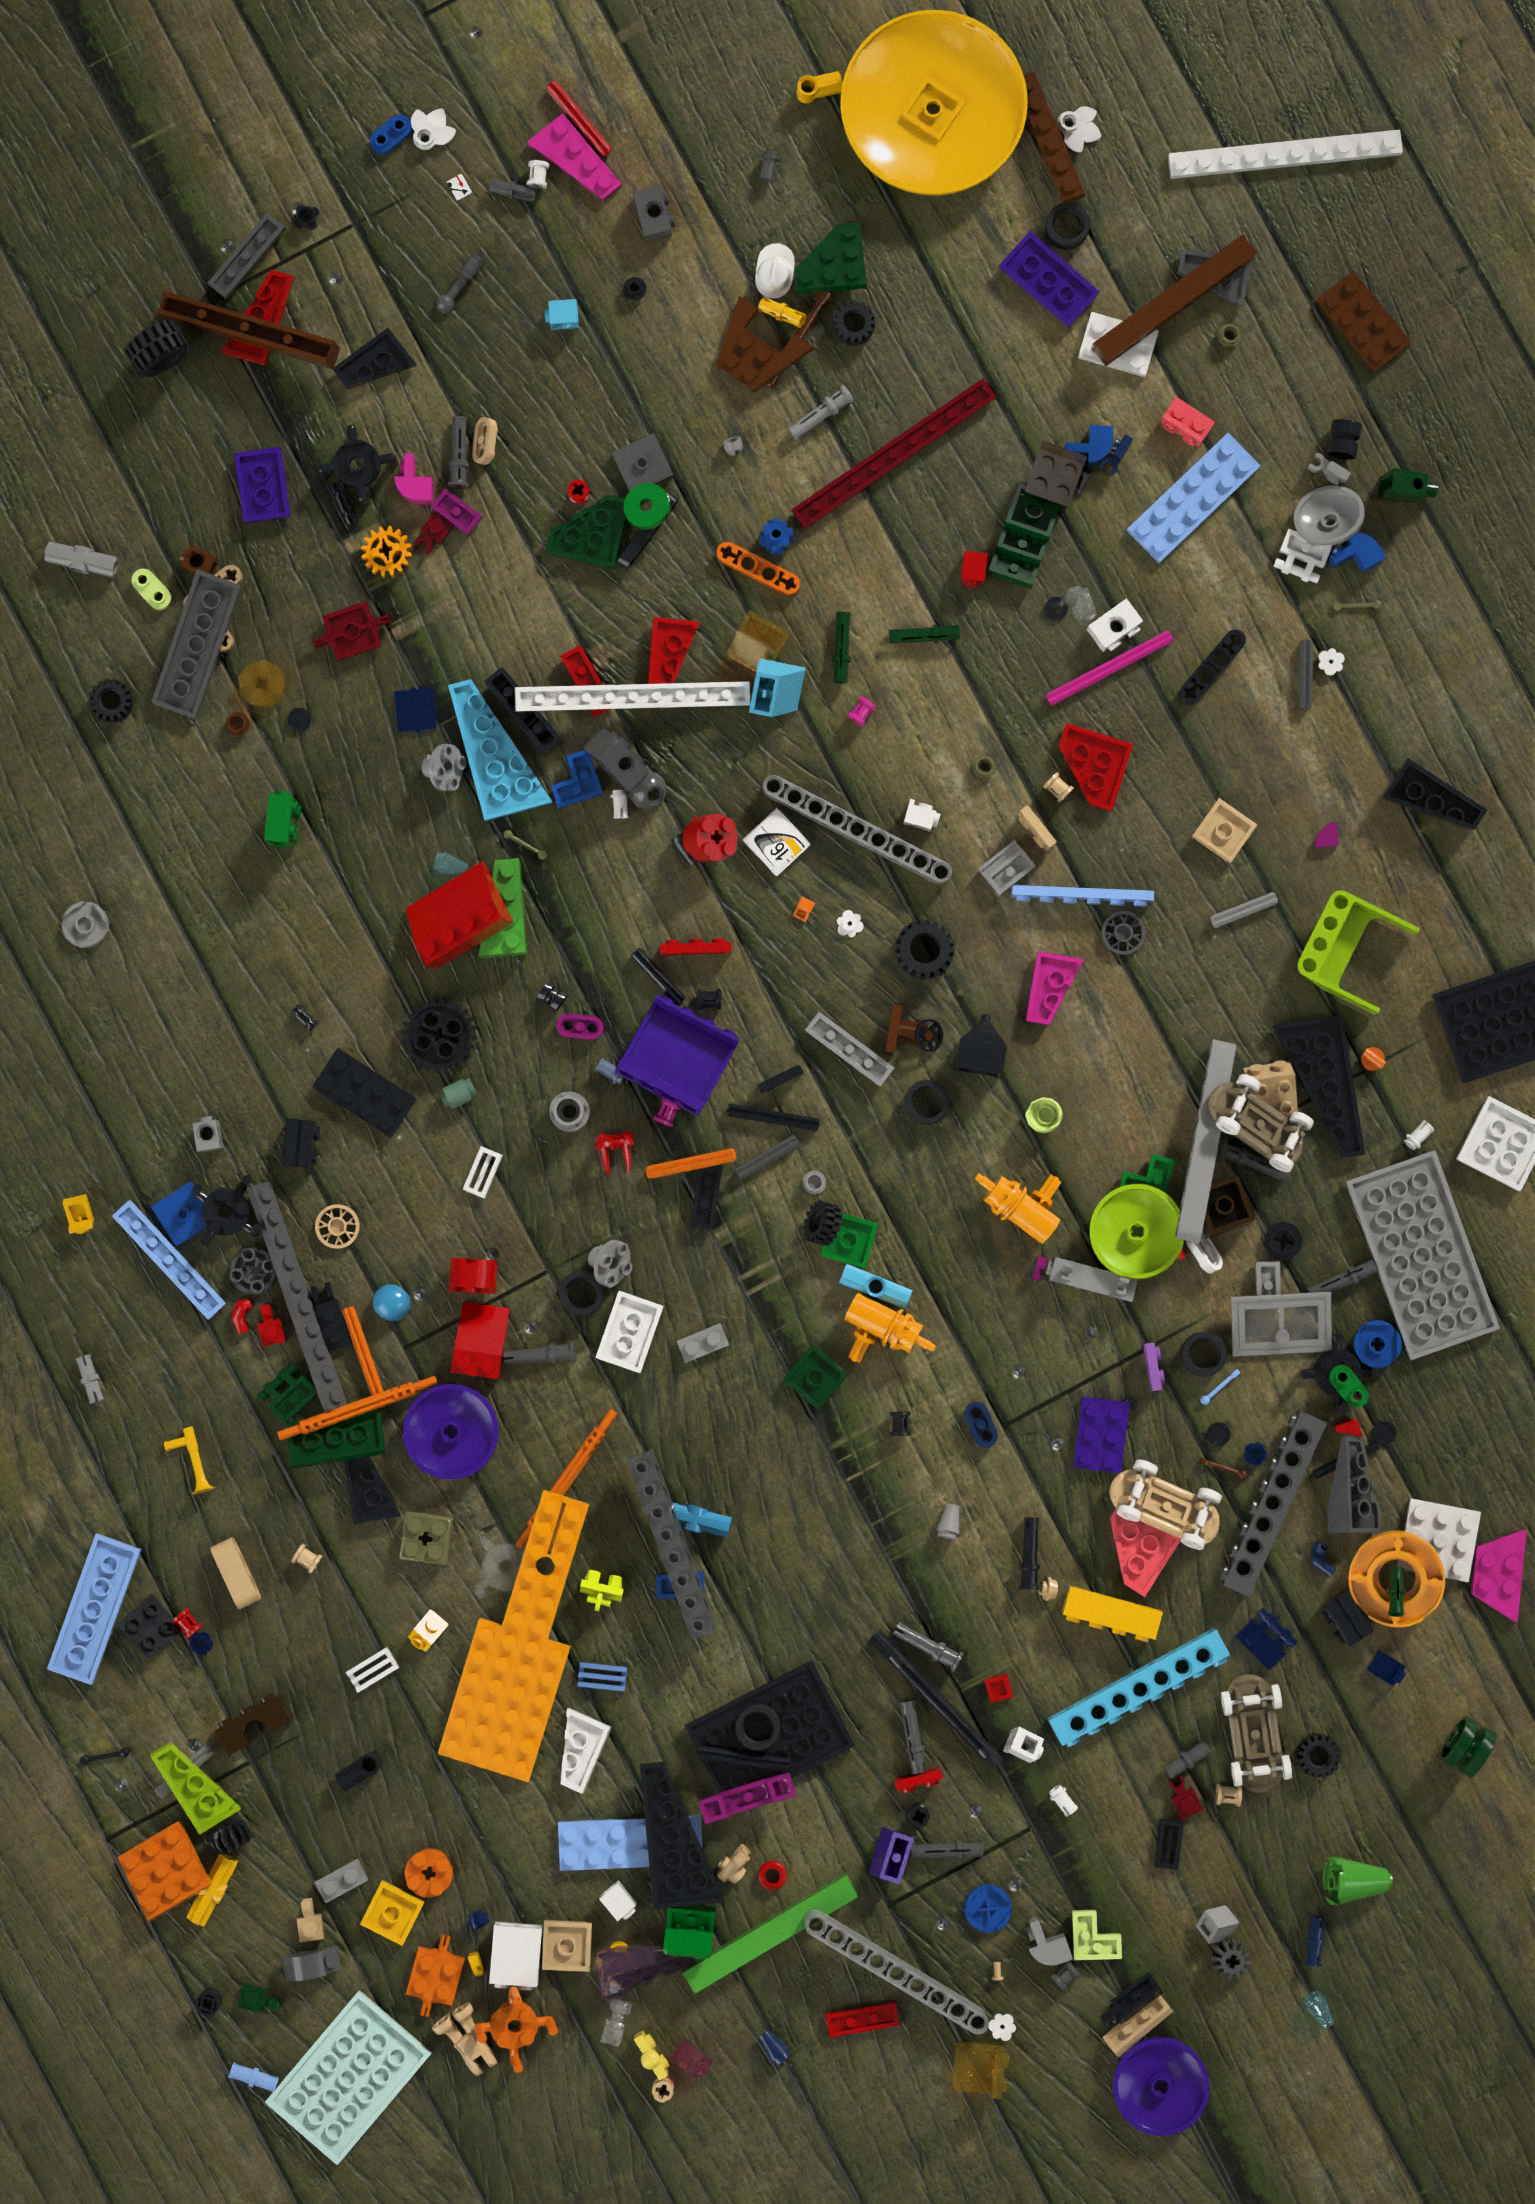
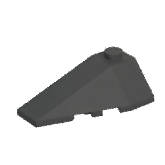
[1327,1437,1382,1534]

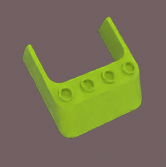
[1297,890,1420,1015]

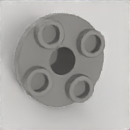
[422,744,467,791]
[588,1240,632,1288]

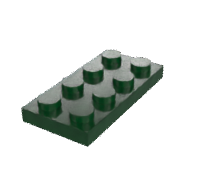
[286,1408,386,1469]

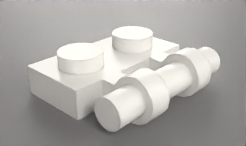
[1273,529,1332,584]

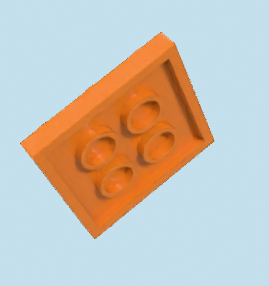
[117,1821,212,1921]

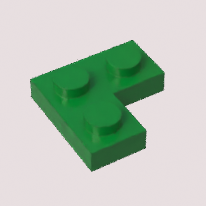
[1119,1154,1175,1194]

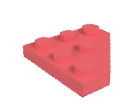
[1109,1508,1181,1597]

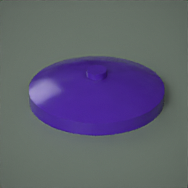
[403,1384,499,1479]
[1113,2037,1209,2136]

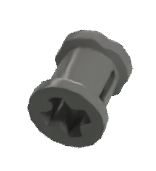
[1050,1961,1082,1991]

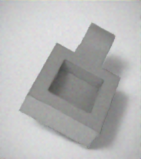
[1307,453,1351,485]

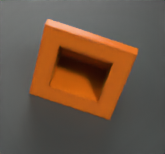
[793,896,815,922]

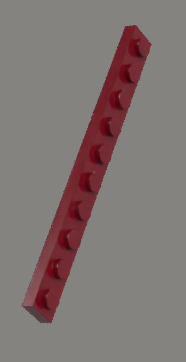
[791,378,997,530]

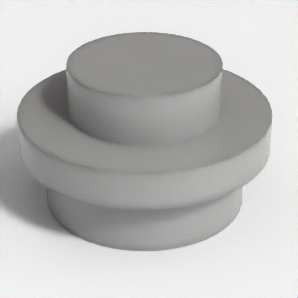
[803,1171,826,1194]

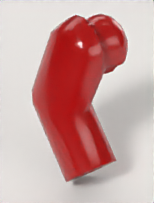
[231,1299,252,1335]

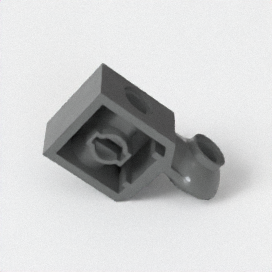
[583,728,667,810]

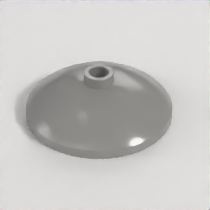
[1294,485,1365,546]

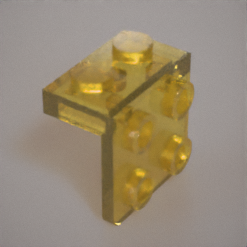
[952,2041,1009,2099]

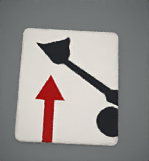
[447,174,472,200]

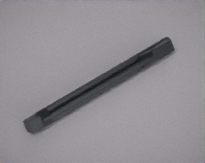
[868,1629,1004,1770]

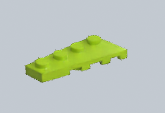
[150,1742,241,1835]

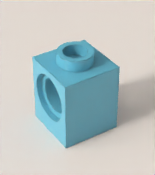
[545,299,579,330]

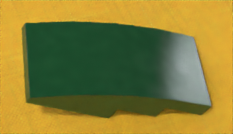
[987,483,1061,589]

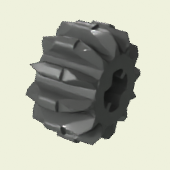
[1211,1939,1252,1981]

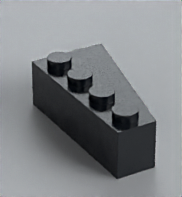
[1380,758,1488,830]

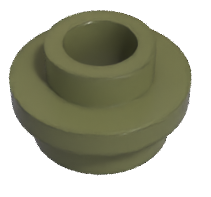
[1218,323,1241,347]
[973,755,996,779]

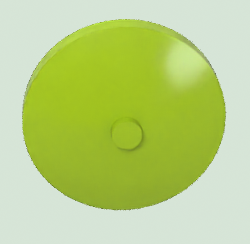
[1090,1184,1184,1279]

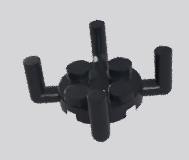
[318,425,399,508]
[191,1175,262,1246]
[1297,1333,1382,1414]

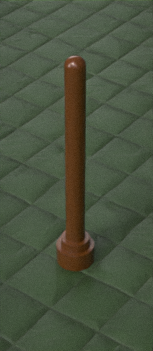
[766,292,834,388]

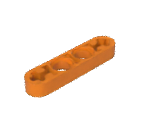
[717,542,800,596]

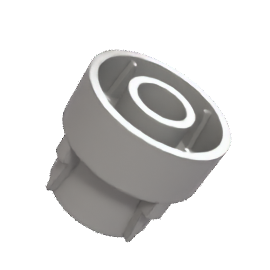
[549,1091,590,1132]

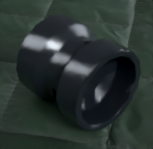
[536,981,568,1013]
[195,1988,223,2016]

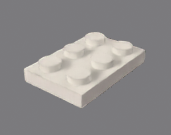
[1078,312,1159,377]
[596,1291,664,1373]

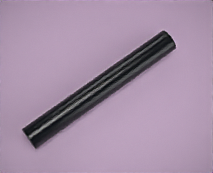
[1312,1441,1380,1479]

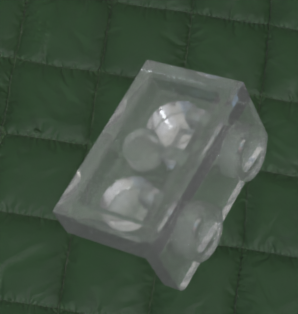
[1060,586,1096,626]

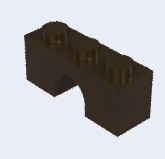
[214,1693,294,1756]

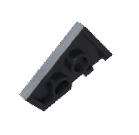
[333,327,417,389]

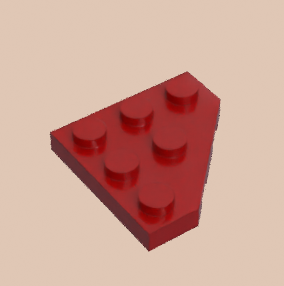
[1058,723,1133,812]

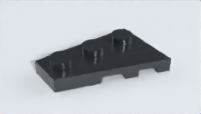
[344,1457,401,1524]

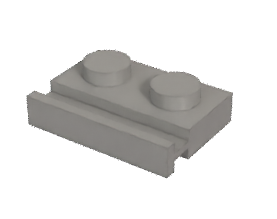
[978,840,1036,896]

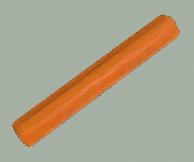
[646,1148,736,1179]
[342,1306,383,1396]

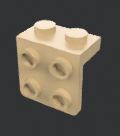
[1243,1061,1298,1117]

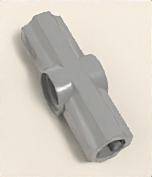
[44,541,118,578]

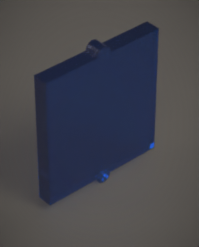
[394,687,437,733]

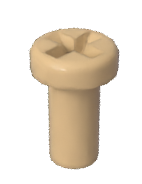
[992,1962,1003,1981]

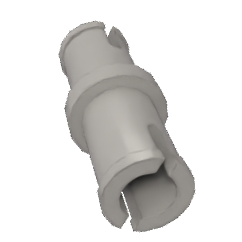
[76,1354,104,1404]

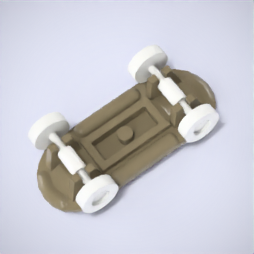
[1208,1074,1314,1172]
[1221,1674,1292,1793]

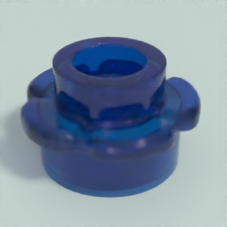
[1244,1442,1267,1466]
[189,1632,213,1655]
[467,1910,490,1930]

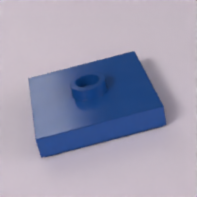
[151,1182,206,1247]

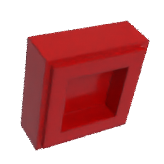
[984,1674,1013,1703]

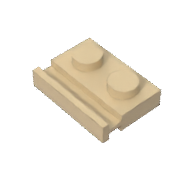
[1018,805,1057,851]

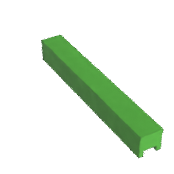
[682,1872,858,1993]

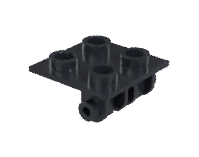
[116,1594,182,1660]

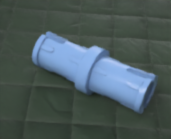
[228,2062,279,2092]

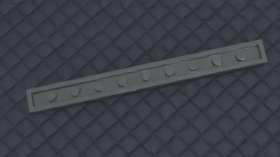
[247,1181,347,1412]

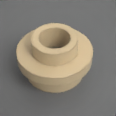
[1039,1577,1058,1601]

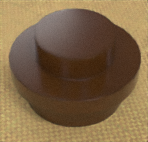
[226,712,249,736]

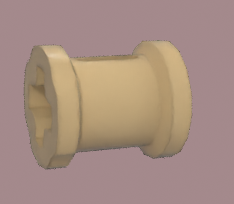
[1043,772,1074,803]
[291,1544,323,1574]
[1215,1783,1242,1807]
[652,2077,674,2103]

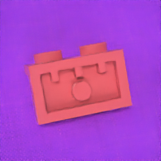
[1160,397,1215,447]

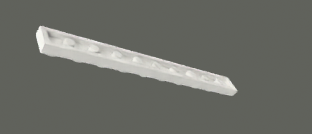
[1168,130,1403,179]
[515,682,750,712]

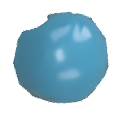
[372,1284,411,1321]

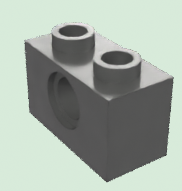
[633,185,675,243]

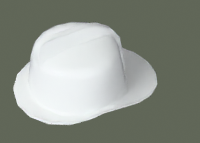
[755,243,795,299]

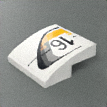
[742,808,811,876]

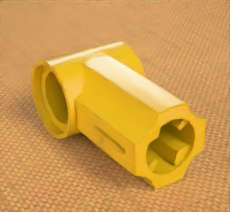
[796,71,843,104]

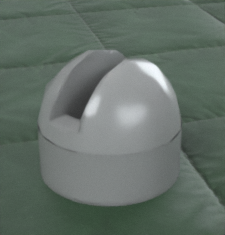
[723,436,743,456]

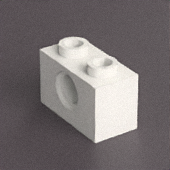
[1087,598,1143,652]

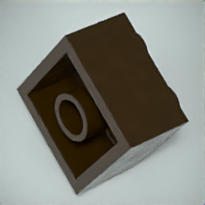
[1025,441,1087,507]
[1203,1176,1255,1239]

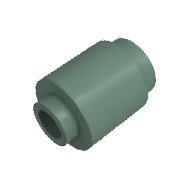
[440,1078,477,1109]

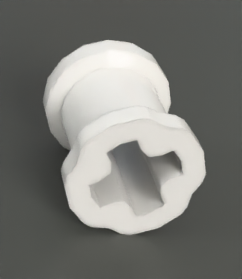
[526,160,549,189]

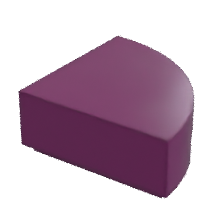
[1314,822,1339,849]
[1031,1256,1048,1281]

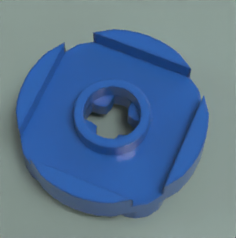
[1353,1320,1402,1368]

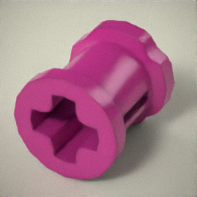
[847,696,877,727]
[653,1098,681,1128]

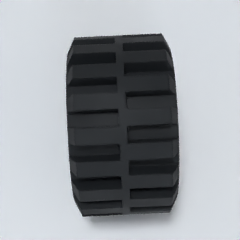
[125,320,190,378]
[895,919,955,980]

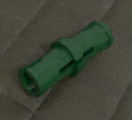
[1387,1566,1406,1617]

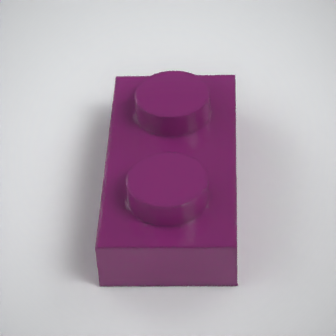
[431,488,483,536]

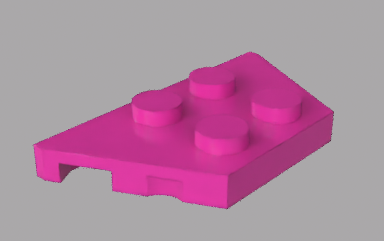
[1471,1530,1527,1622]

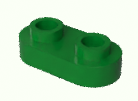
[1329,1365,1369,1408]

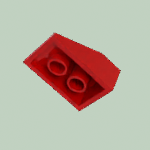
[451,1302,510,1379]

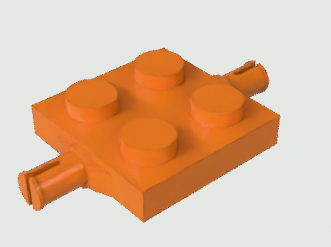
[406,1934,465,2017]

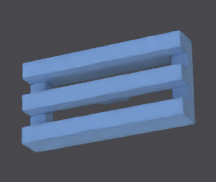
[577,1662,627,1691]

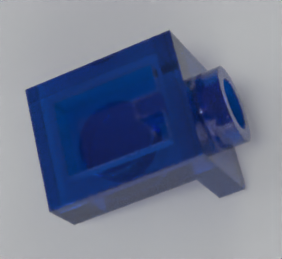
[1366,1649,1406,1686]

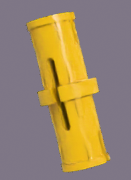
[758,297,806,328]

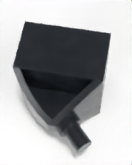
[953,1014,1007,1078]

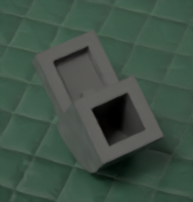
[282,1946,341,1981]

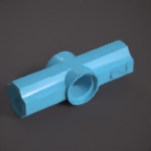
[839,1264,913,1309]

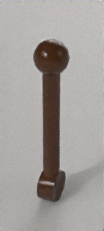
[1200,1458,1248,1479]

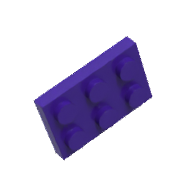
[234,447,291,524]
[1073,1396,1130,1473]

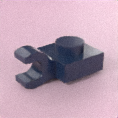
[1099,434,1133,476]

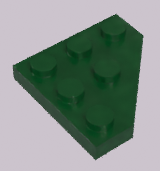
[794,223,866,294]
[546,495,626,569]

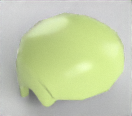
[1025,1097,1063,1133]

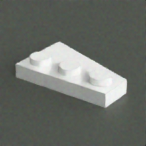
[560,1708,612,1794]

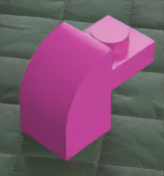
[394,453,434,505]

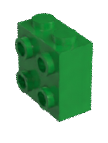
[264,790,302,848]

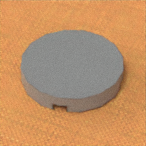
[62,901,109,948]

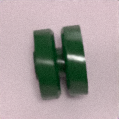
[1440,1716,1497,1779]

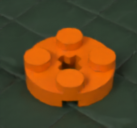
[405,1848,453,1898]

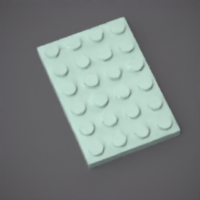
[265,1990,432,2165]

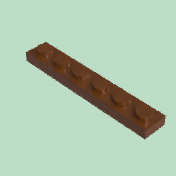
[1024,71,1085,205]

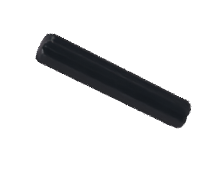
[631,948,685,1005]

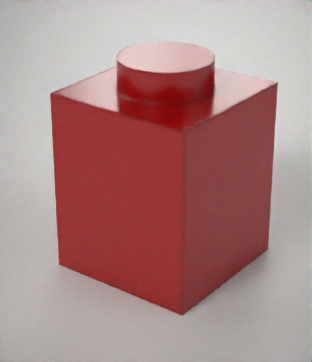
[960,551,988,588]

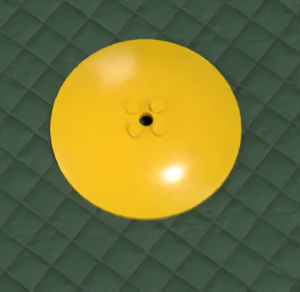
[841,10,1028,196]

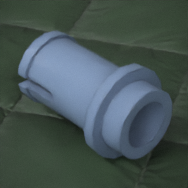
[595,1058,624,1084]

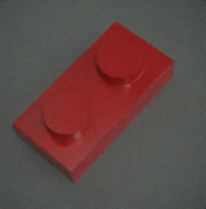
[894,1767,943,1793]

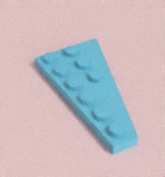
[448,679,553,821]

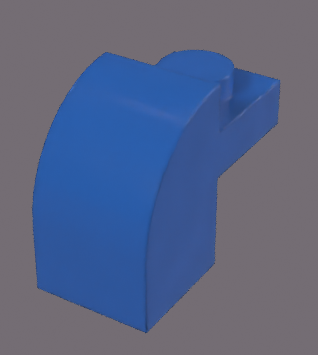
[1064,425,1114,467]
[1328,533,1386,573]

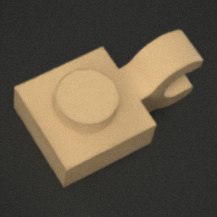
[297,1898,324,1942]

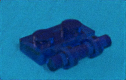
[1235,1608,1298,1671]

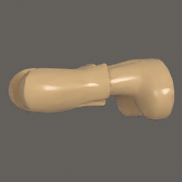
[432,2002,497,2076]

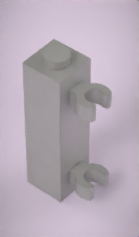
[1045,1257,1138,1302]

